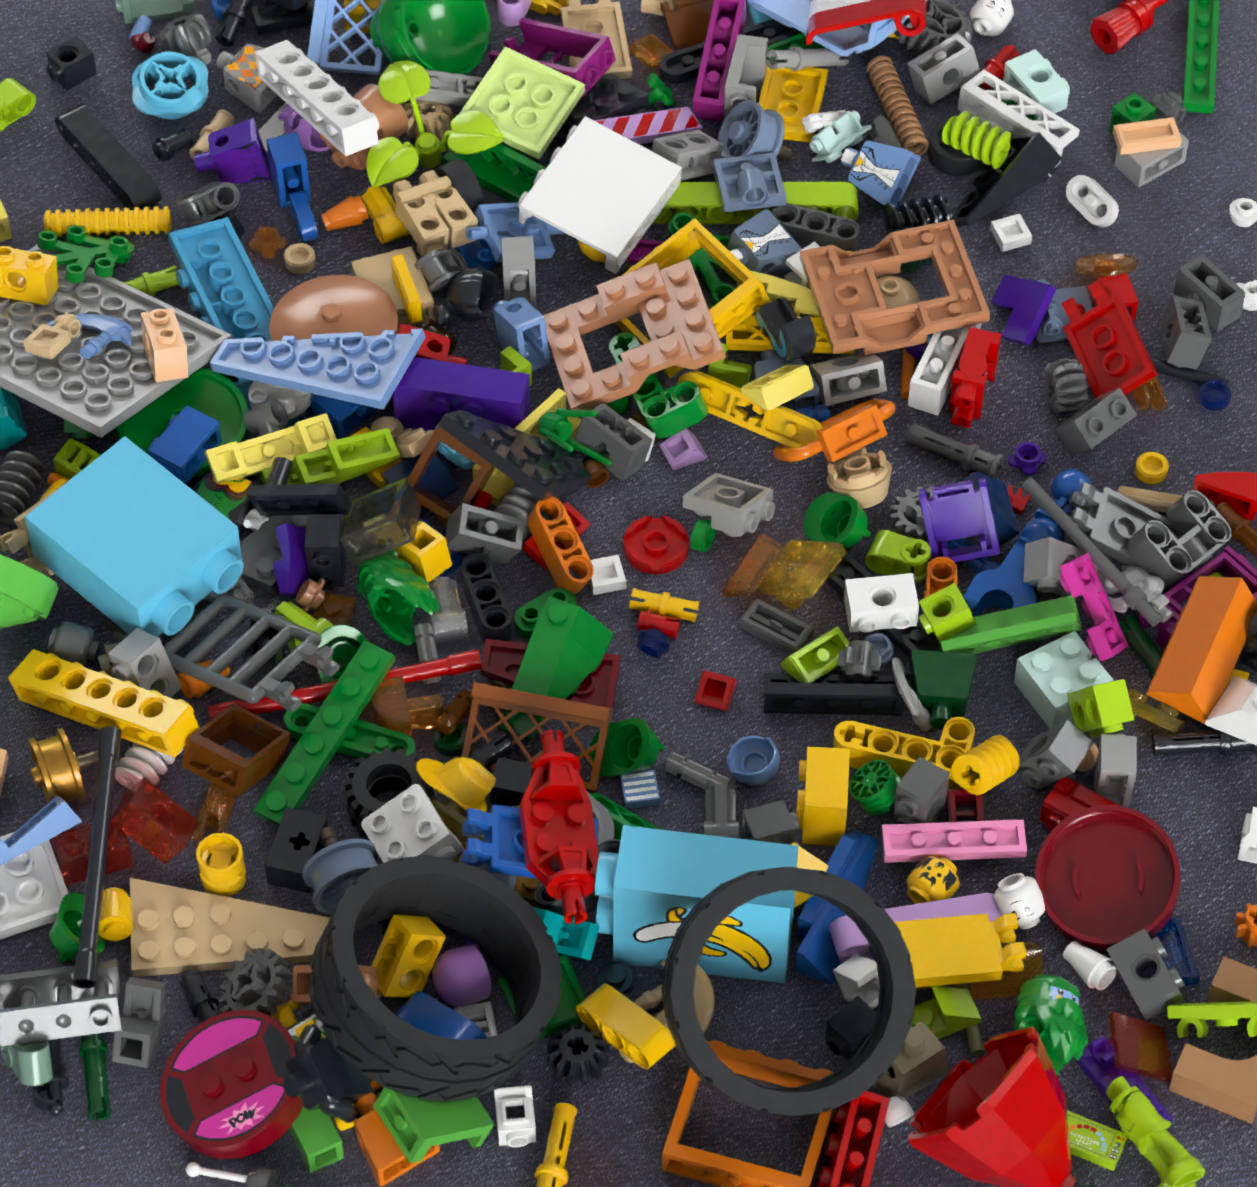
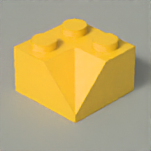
[796,747,850,846]

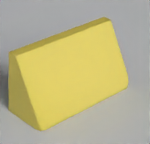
[740,365,814,410]

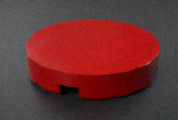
[623,515,689,575]

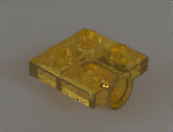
[756,539,846,610]

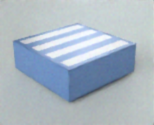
[620,769,660,809]

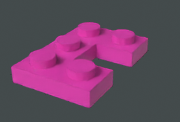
[1060,552,1129,662]

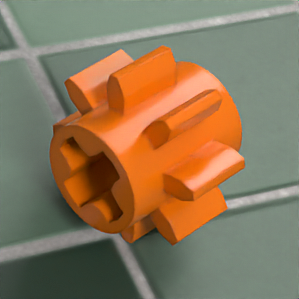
[1234,903,1257,948]

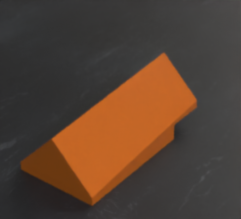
[1146,576,1257,724]

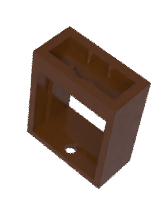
[401,424,495,525]
[181,704,291,796]

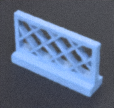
[307,0,383,76]

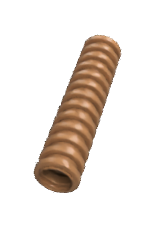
[866,56,929,156]

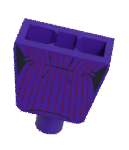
[194,118,271,184]

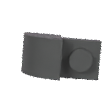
[112,977,167,1068]

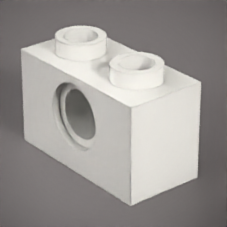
[844,573,919,632]

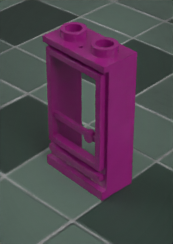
[489,18,616,97]
[1138,546,1257,648]

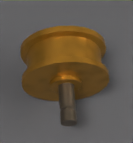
[28,728,99,803]

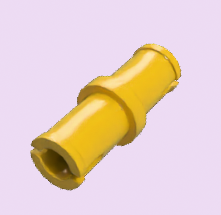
[629,588,700,623]

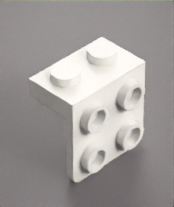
[361,784,465,863]

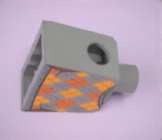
[216,44,277,113]

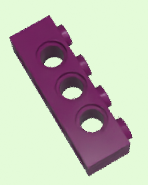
[693,0,746,122]

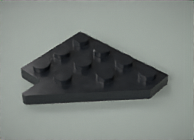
[438,410,592,501]

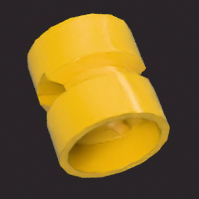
[196,833,247,897]

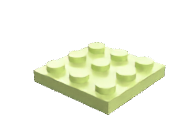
[459,47,585,159]

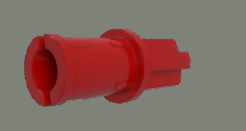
[978,45,1019,90]

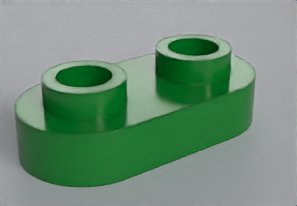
[514,588,576,639]

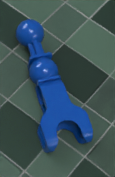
[963,469,1091,617]

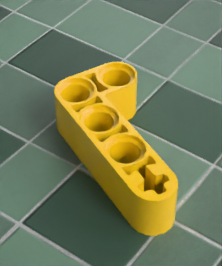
[833,717,975,789]

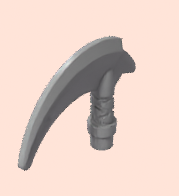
[892,657,932,731]

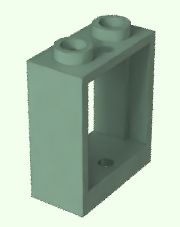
[115,0,196,24]

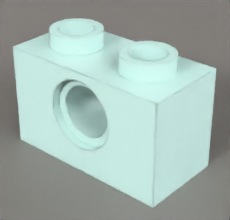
[1003,49,1070,120]

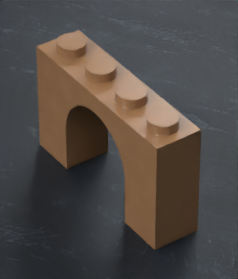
[1169,957,1257,1124]

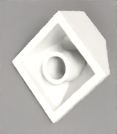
[1205,676,1257,746]

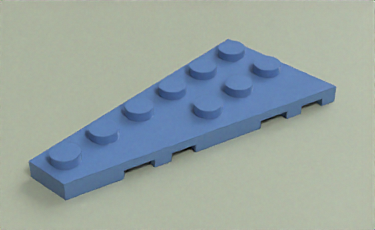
[210,328,426,410]

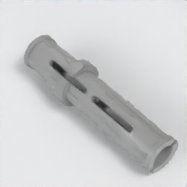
[766,47,849,71]

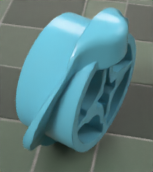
[132,52,208,119]

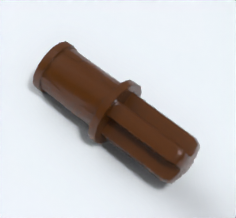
[1216,501,1257,558]

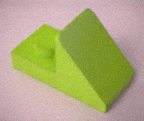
[910,986,982,1039]

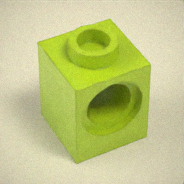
[918,583,976,643]

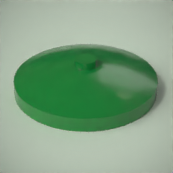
[117,368,249,478]

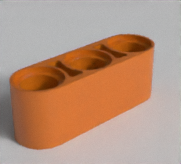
[527,497,594,595]

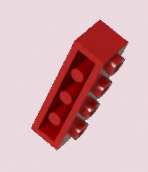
[817,1091,890,1187]

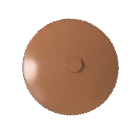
[269,275,399,341]

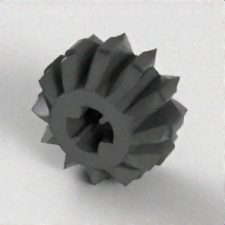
[159,14,212,56]
[1042,358,1088,414]

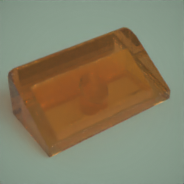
[722,533,783,597]

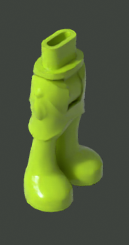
[1106,1076,1205,1187]

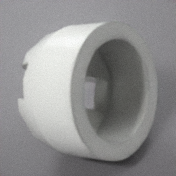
[885,1096,914,1128]

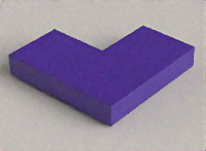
[991,274,1056,346]

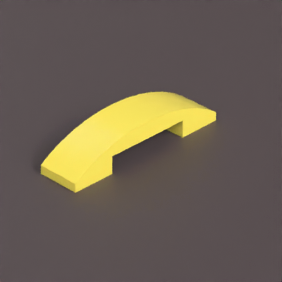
[204,413,337,483]

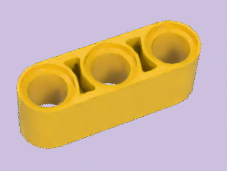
[576,983,676,1070]

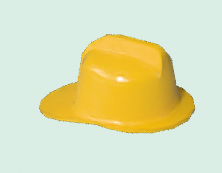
[416,757,496,812]

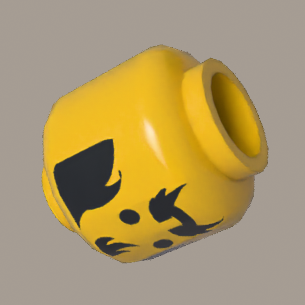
[906,856,960,904]

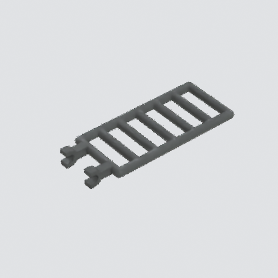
[113,590,340,713]

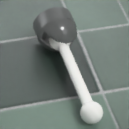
[186,1162,277,1187]

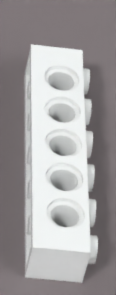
[255,40,379,156]

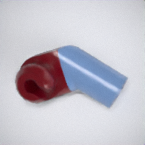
[129,15,156,52]

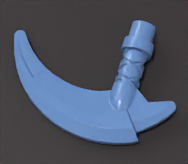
[47,314,133,359]

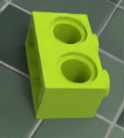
[1067,679,1135,738]

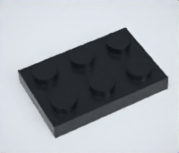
[560,73,650,134]

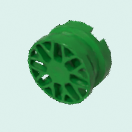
[849,759,901,816]

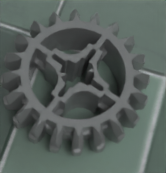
[894,0,973,56]

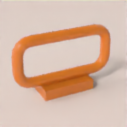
[773,399,896,462]

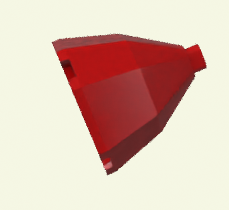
[907,1027,1079,1187]

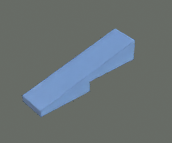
[0,795,82,866]

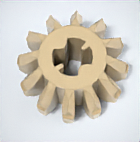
[404,99,453,141]

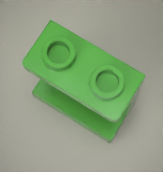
[373,1087,495,1163]

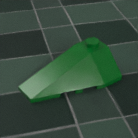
[498,596,613,741]

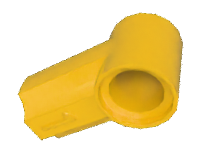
[361,186,411,244]

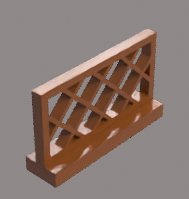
[462,682,614,791]

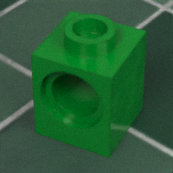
[1109,92,1156,136]

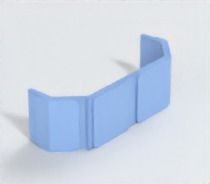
[747,0,905,57]

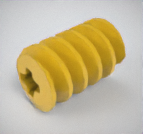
[951,734,1020,795]

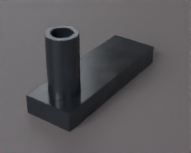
[247,457,352,516]

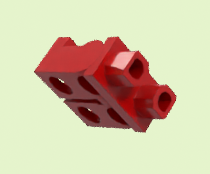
[949,327,1002,428]

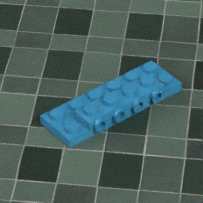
[168,217,274,383]

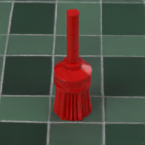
[1090,0,1169,55]

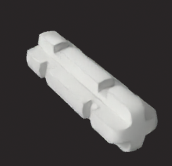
[802,110,847,133]

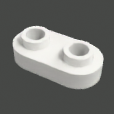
[1066,175,1119,227]

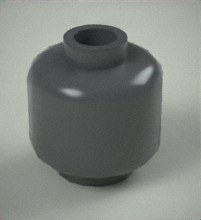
[47,621,101,667]

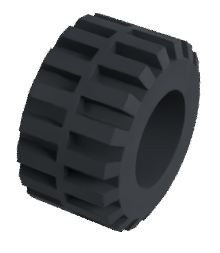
[345,748,435,841]

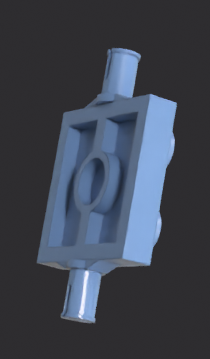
[465,202,564,262]

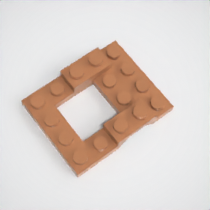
[800,220,990,356]
[543,259,726,410]

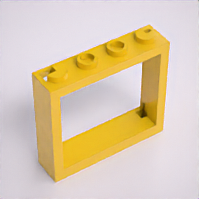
[614,218,769,379]

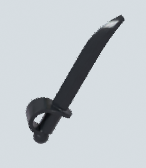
[32,1039,69,1117]

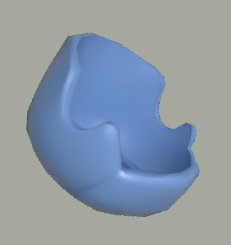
[727,735,780,786]

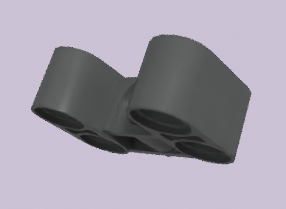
[1127,490,1232,588]

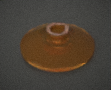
[1074,253,1138,278]

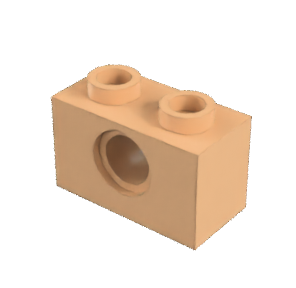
[141,308,188,382]

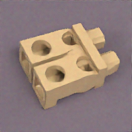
[393,170,478,258]

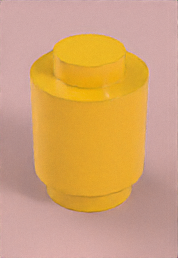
[98,887,133,941]

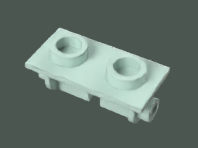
[809,111,872,163]

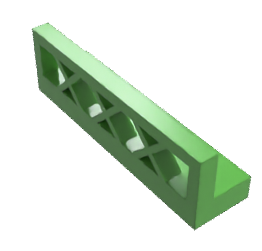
[941,595,1082,654]

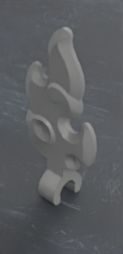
[1096,565,1174,623]

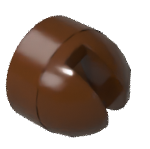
[583,459,610,489]

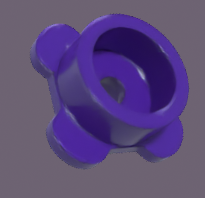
[1008,442,1047,476]

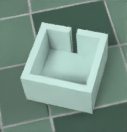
[1014,631,1113,729]

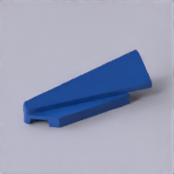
[795,829,878,985]

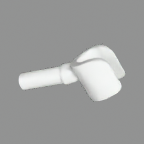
[243,509,270,531]

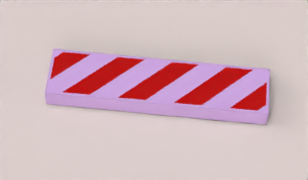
[594,107,703,144]

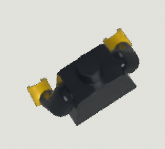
[283,1019,374,1131]

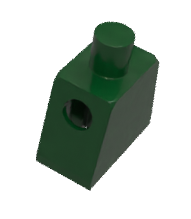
[909,650,977,730]

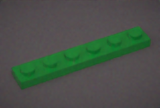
[1183,0,1220,114]
[254,640,396,827]

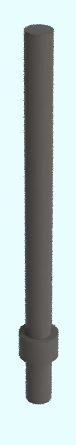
[1022,477,1162,626]

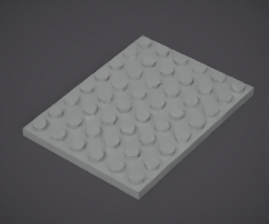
[0,245,232,438]

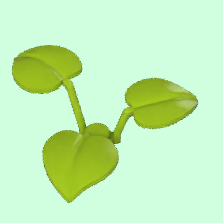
[366,61,505,189]

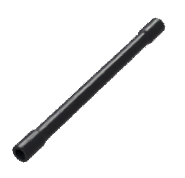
[73,726,122,989]

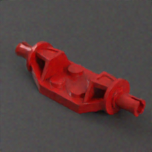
[519,730,599,924]

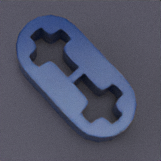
[288,190,318,243]

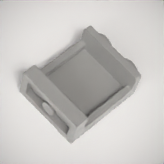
[724,34,768,120]

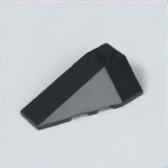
[952,132,1062,226]

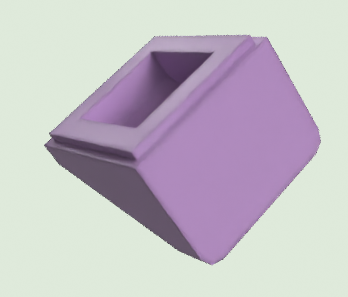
[659,428,708,470]

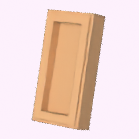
[1113,117,1182,155]

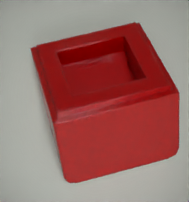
[694,670,738,712]

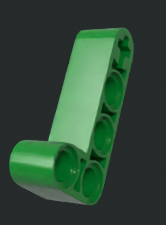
[609,332,708,438]

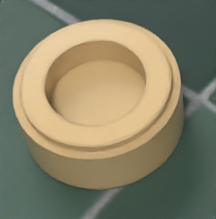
[284,243,316,274]

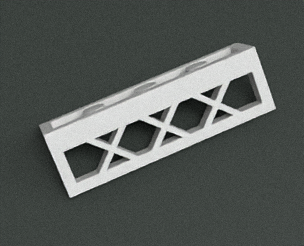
[957,70,1080,167]

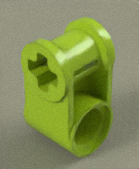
[0,78,36,132]
[865,530,931,583]

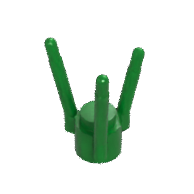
[538,407,612,466]

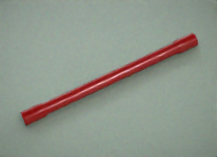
[208,649,482,720]

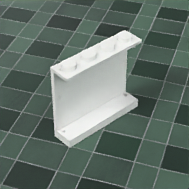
[517,116,682,274]

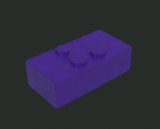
[393,357,531,431]

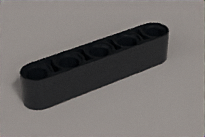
[55,103,162,210]

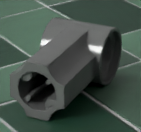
[244,398,288,438]
[703,784,739,839]

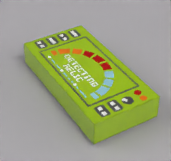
[1067,1110,1128,1171]

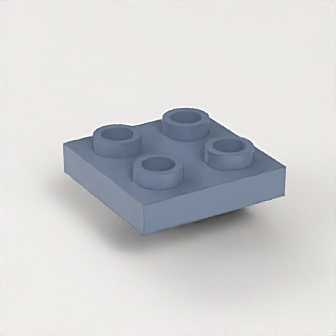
[713,152,786,212]

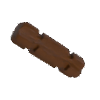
[435,689,473,735]

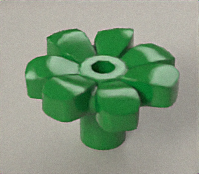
[646,73,674,107]

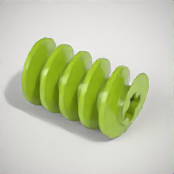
[942,110,1011,170]

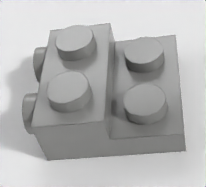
[682,473,775,537]

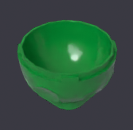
[370,0,491,75]

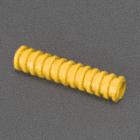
[44,206,172,237]

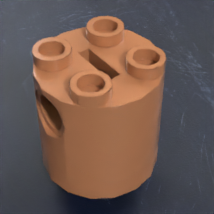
[318,84,408,170]

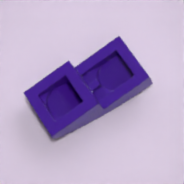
[273,523,309,598]

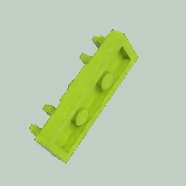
[1167,1001,1257,1038]

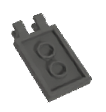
[1061,482,1181,588]

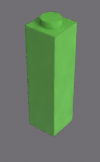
[288,1105,344,1173]

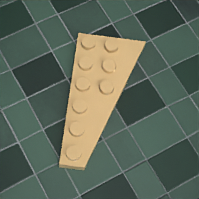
[130,878,330,977]

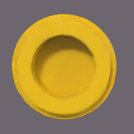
[1135,452,1169,485]

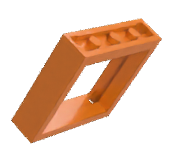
[662,1040,836,1187]

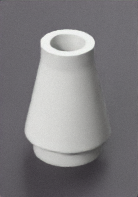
[1063,941,1117,990]

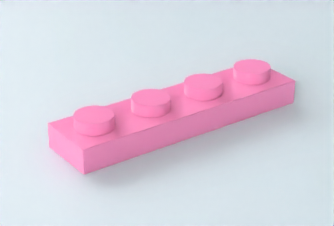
[881,820,1027,863]

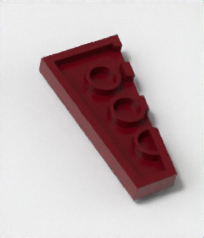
[480,639,621,723]

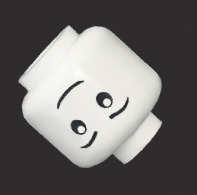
[969,0,1014,36]
[994,873,1045,929]

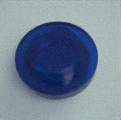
[1198,379,1231,411]
[637,628,670,658]

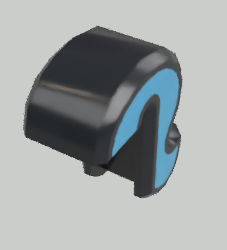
[755,297,816,362]

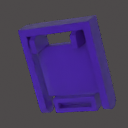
[918,477,1000,562]

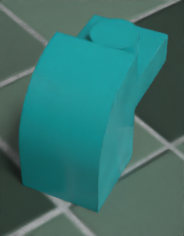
[533,907,600,960]

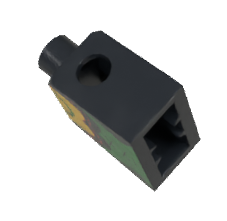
[191,471,257,539]

